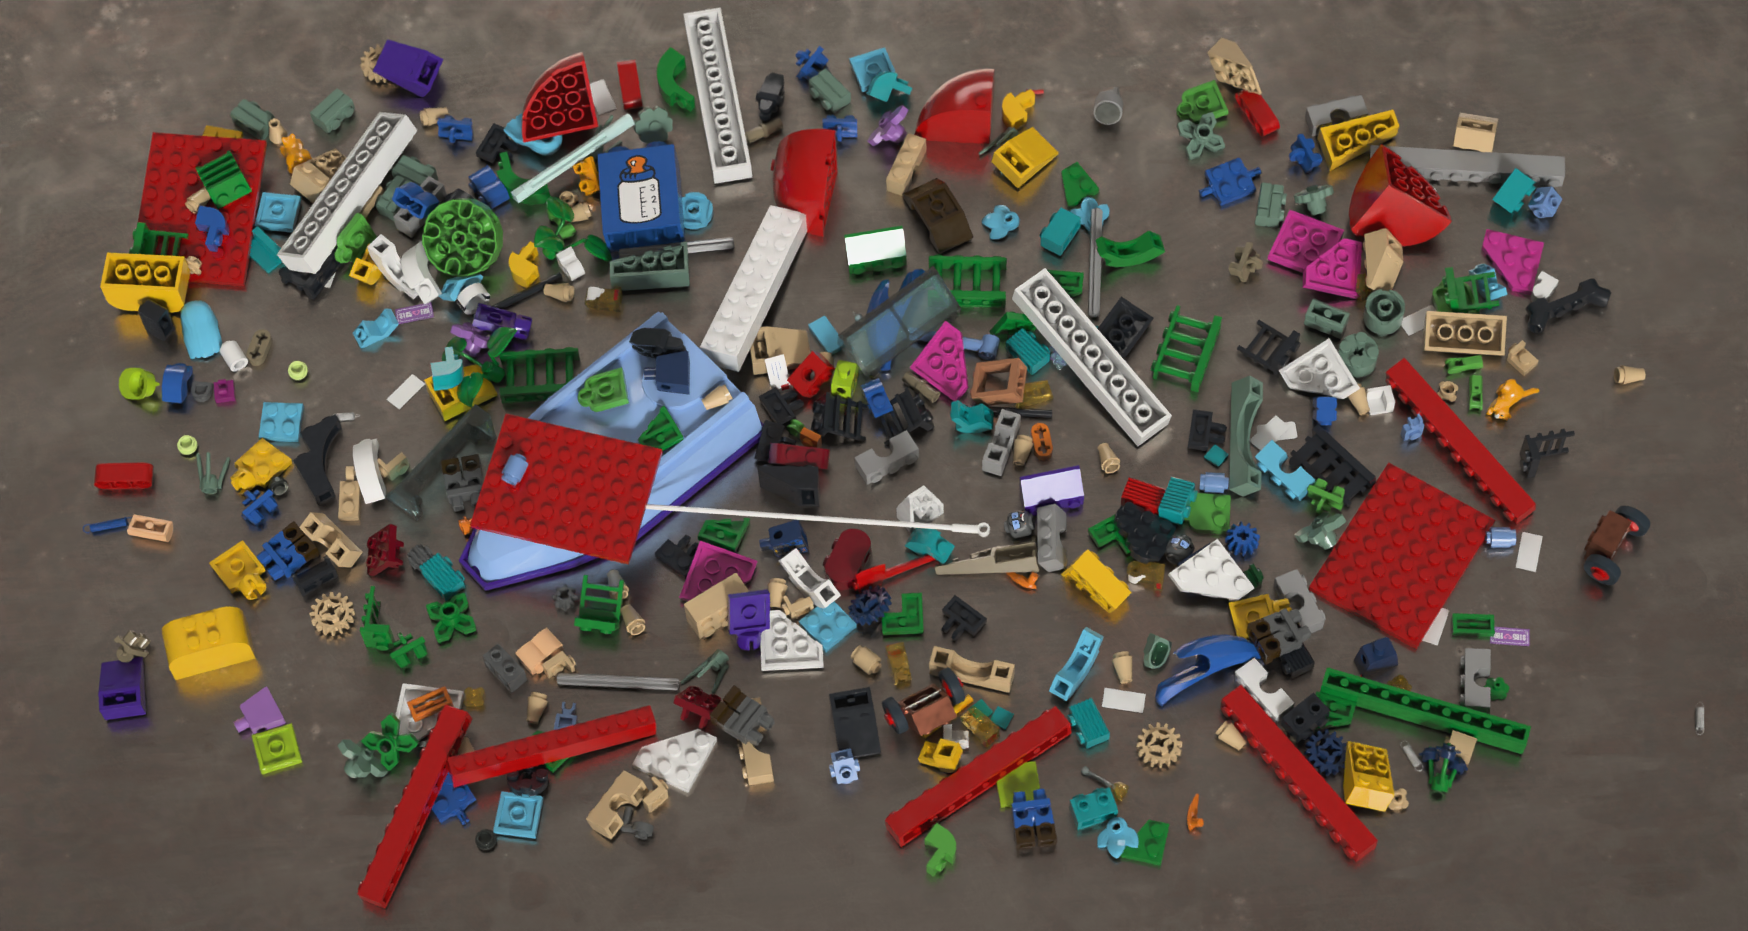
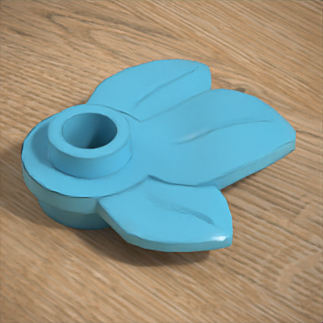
[1071,197,1109,232]
[981,205,1020,240]
[1097,817,1139,859]

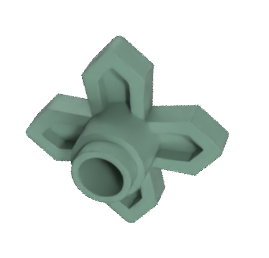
[1177,112,1225,160]
[1294,512,1346,549]
[337,739,388,778]

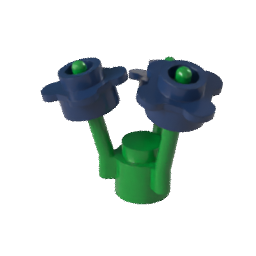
[1419,743,1468,793]

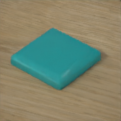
[1204,445,1229,467]
[968,699,993,723]
[989,706,1014,730]

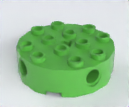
[422,198,503,277]

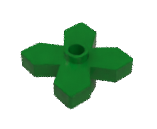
[426,593,477,643]
[361,713,420,771]

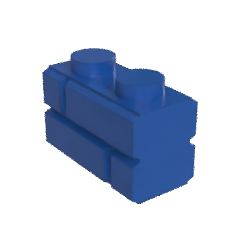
[1313,397,1337,425]

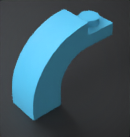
[1049,627,1104,701]

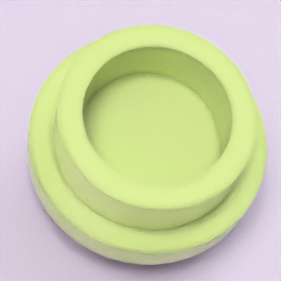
[288,361,308,380]
[177,435,198,455]

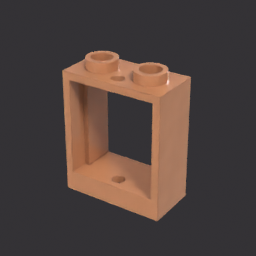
[970,358,1027,406]

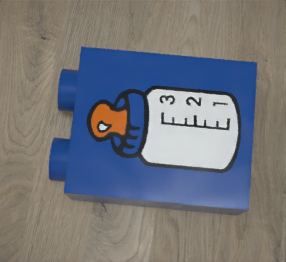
[598,141,686,253]

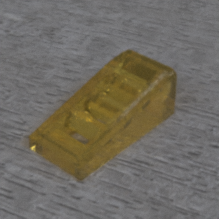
[1014,380,1053,408]

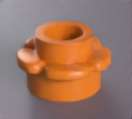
[458,516,474,535]

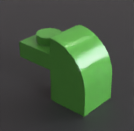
[925,823,956,877]

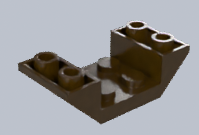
[902,178,973,254]

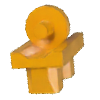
[573,157,600,196]

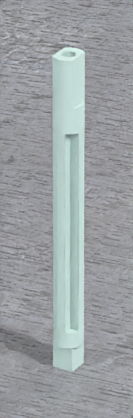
[511,113,634,203]

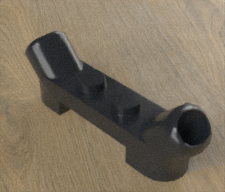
[1526,278,1611,333]

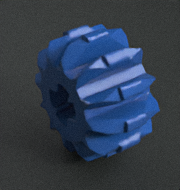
[1225,521,1260,557]

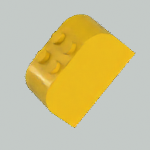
[100,253,190,313]
[161,606,256,680]

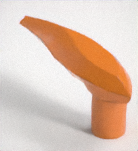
[1006,572,1039,589]
[1187,794,1204,831]

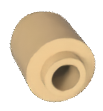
[851,645,882,675]

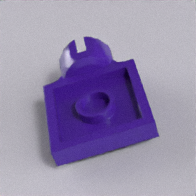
[472,303,532,340]
[728,589,770,650]

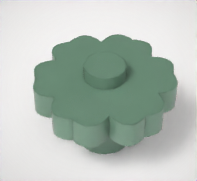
[634,106,673,144]
[1294,184,1334,215]

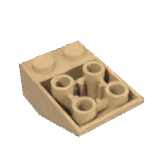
[1207,38,1262,95]
[1453,113,1498,153]
[290,148,347,203]
[1363,228,1403,291]
[750,326,810,375]

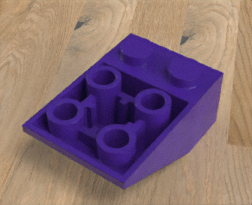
[372,39,444,98]
[98,657,146,720]

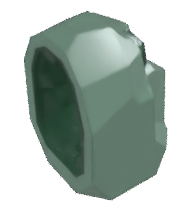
[1143,633,1172,669]

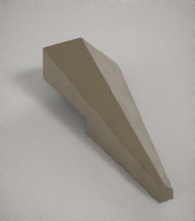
[935,535,1040,575]

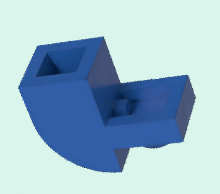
[195,206,230,252]
[162,363,193,403]
[860,378,893,418]

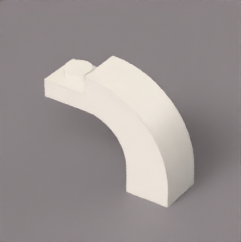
[367,234,418,300]
[401,241,442,305]
[353,438,386,504]
[779,548,841,608]

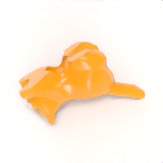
[279,133,313,174]
[1486,379,1540,421]

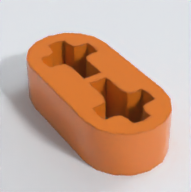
[1031,423,1053,461]

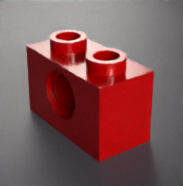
[787,351,836,398]

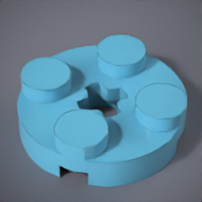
[682,192,713,229]

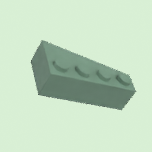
[610,241,690,291]

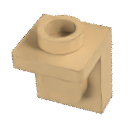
[1507,340,1539,376]
[781,595,814,621]
[542,651,576,678]
[643,776,669,813]

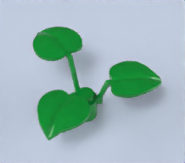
[534,196,612,262]
[441,327,518,407]

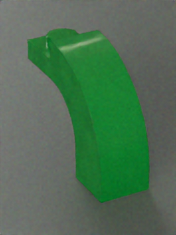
[657,47,696,112]
[496,152,550,205]
[1095,231,1165,267]

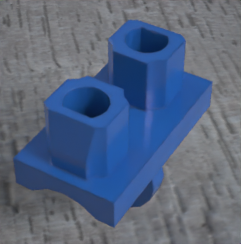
[796,46,829,80]
[437,115,473,143]
[823,115,857,142]
[1289,134,1323,173]
[241,489,278,525]

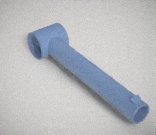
[906,326,1000,360]

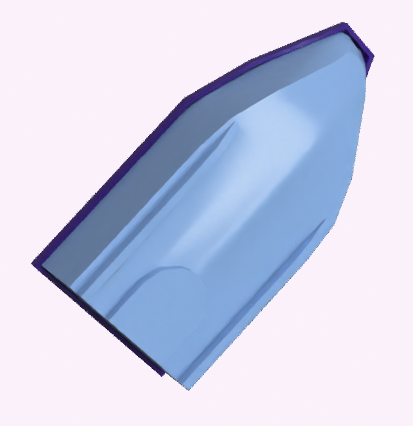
[459,311,763,591]

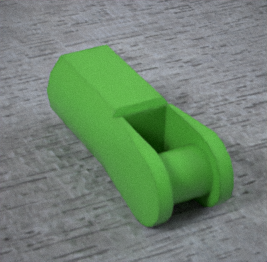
[1445,355,1483,374]
[1468,375,1483,411]

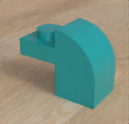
[866,71,912,102]
[431,347,464,391]
[950,400,993,433]
[904,528,955,564]

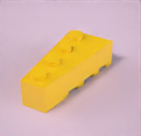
[1318,109,1399,172]

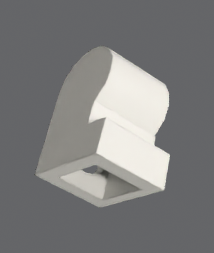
[556,247,585,281]
[1531,271,1559,302]

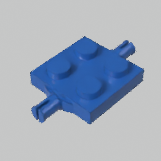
[1199,157,1261,206]
[432,772,476,825]

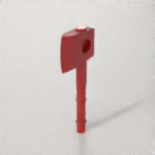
[852,554,936,594]

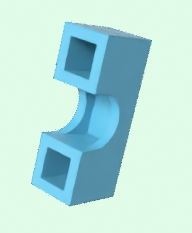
[1255,440,1315,501]

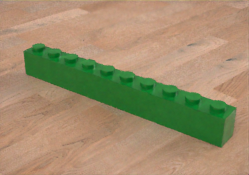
[1320,667,1531,754]

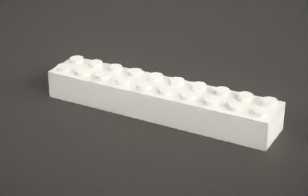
[683,8,752,184]
[277,112,417,274]
[700,205,807,372]
[1012,268,1172,446]

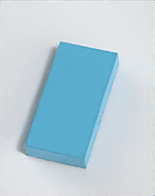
[808,315,846,355]

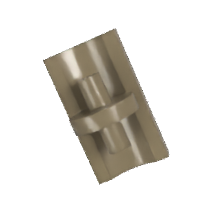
[1228,242,1263,282]
[114,630,151,663]

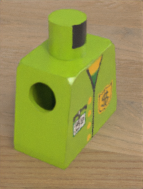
[831,360,859,405]

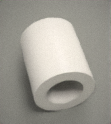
[219,341,248,371]

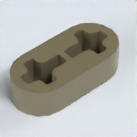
[246,329,272,366]

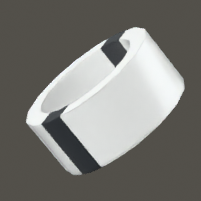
[456,283,490,315]

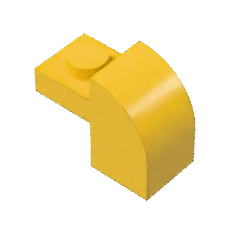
[1002,89,1035,130]
[509,241,539,289]
[349,243,382,285]
[918,738,963,773]

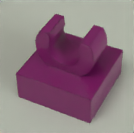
[214,379,236,403]

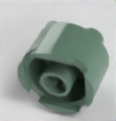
[1363,289,1405,337]
[1338,332,1379,380]

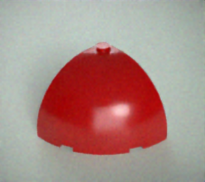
[521,52,598,143]
[914,69,995,144]
[771,129,838,236]
[1349,144,1452,247]

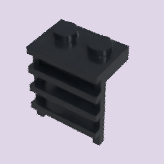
[1237,320,1301,376]
[870,387,935,446]
[811,392,868,442]
[1519,428,1575,478]

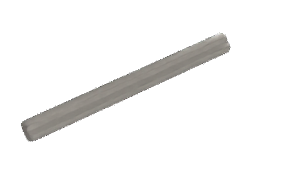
[1088,208,1103,318]
[619,237,734,259]
[557,673,680,690]

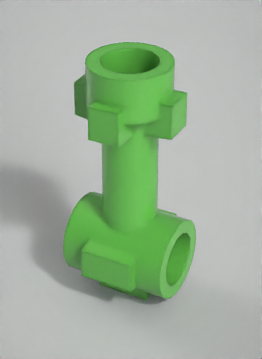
[547,210,576,240]

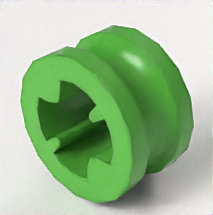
[786,419,806,438]

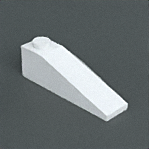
[896,486,944,534]

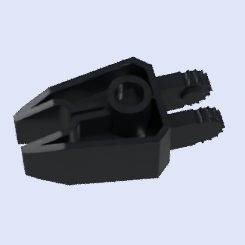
[756,72,784,121]
[629,328,687,359]

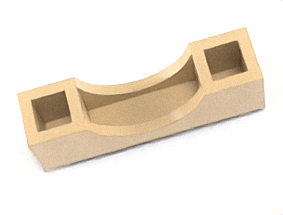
[929,646,1015,693]
[737,697,774,785]

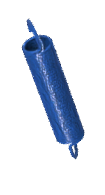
[83,517,132,533]

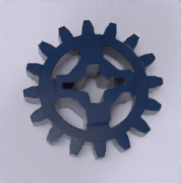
[848,585,892,626]
[1304,730,1347,776]

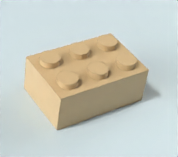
[684,573,749,639]

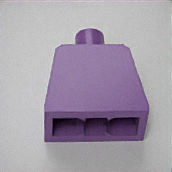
[233,686,287,734]

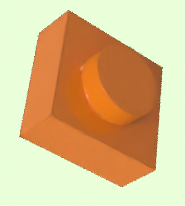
[800,427,822,448]

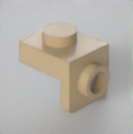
[378,452,410,481]

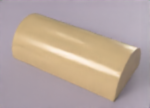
[1423,311,1507,356]

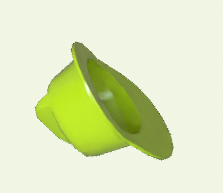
[119,368,160,400]

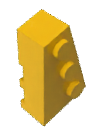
[1061,549,1132,613]

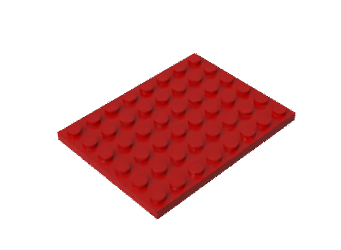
[138,132,267,286]
[470,414,663,565]
[1308,462,1496,650]

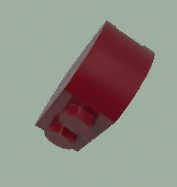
[768,443,830,470]
[823,529,872,591]

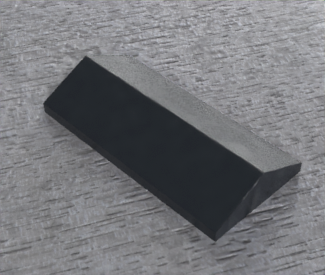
[1097,297,1154,359]

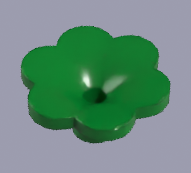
[1484,677,1510,701]

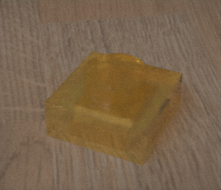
[1356,273,1373,301]

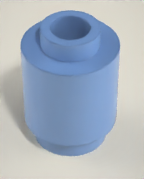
[501,453,529,486]
[1200,472,1229,493]
[1485,527,1516,548]

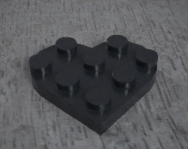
[1113,502,1178,564]

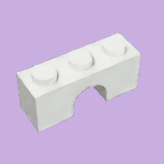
[1234,658,1295,724]

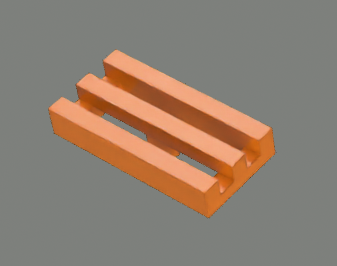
[407,686,453,722]

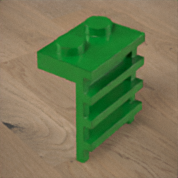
[195,150,252,209]
[129,222,189,256]
[1442,267,1500,313]
[574,575,624,634]
[360,586,395,651]

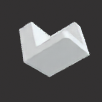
[1366,385,1395,415]
[944,724,969,752]

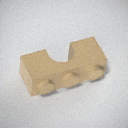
[886,133,926,196]
[299,512,363,567]
[586,770,649,839]

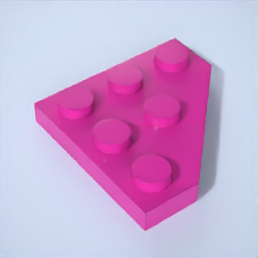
[1482,229,1544,295]
[1302,238,1362,299]
[910,321,968,401]
[679,541,758,601]

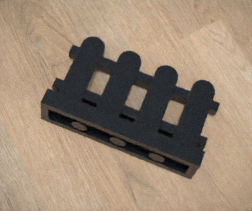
[279,244,342,300]
[1289,424,1376,507]

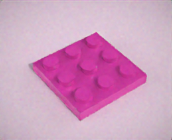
[1267,210,1344,273]

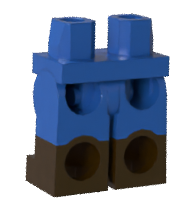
[256,521,321,580]
[1011,789,1057,850]

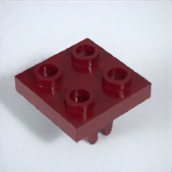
[366,524,404,576]
[673,686,723,729]

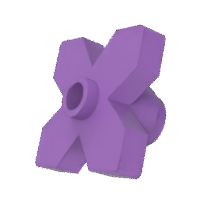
[867,105,909,146]
[450,322,492,356]

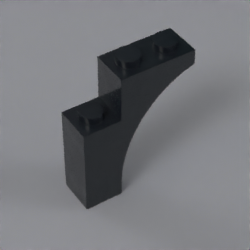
[293,414,342,505]

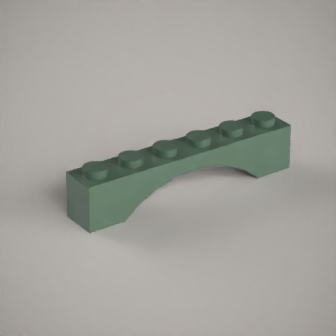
[1229,376,1263,497]

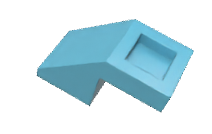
[1469,264,1507,300]
[439,274,483,301]
[353,309,399,348]

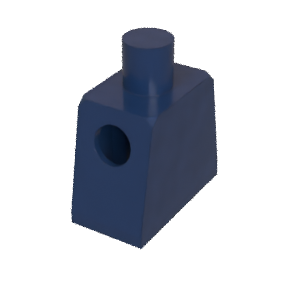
[644,351,690,395]
[1353,637,1398,678]

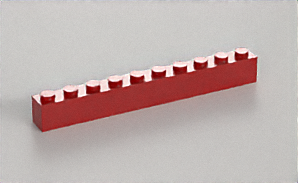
[1385,357,1536,525]
[1220,685,1378,862]
[357,704,473,909]
[447,705,656,787]
[884,706,1072,847]

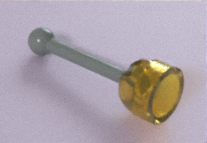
[1081,766,1129,801]

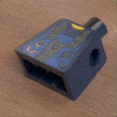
[759,519,810,557]

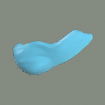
[503,113,563,156]
[180,300,222,359]

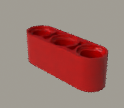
[617,59,643,110]
[1235,89,1280,137]
[94,462,154,489]

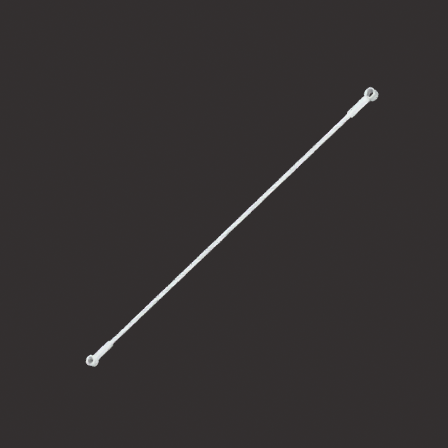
[646,504,990,537]

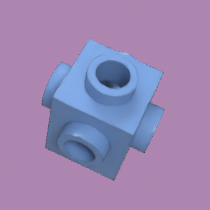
[1528,186,1562,218]
[829,748,860,784]

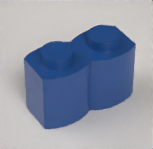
[468,165,510,209]
[392,182,439,219]

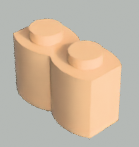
[515,628,564,676]

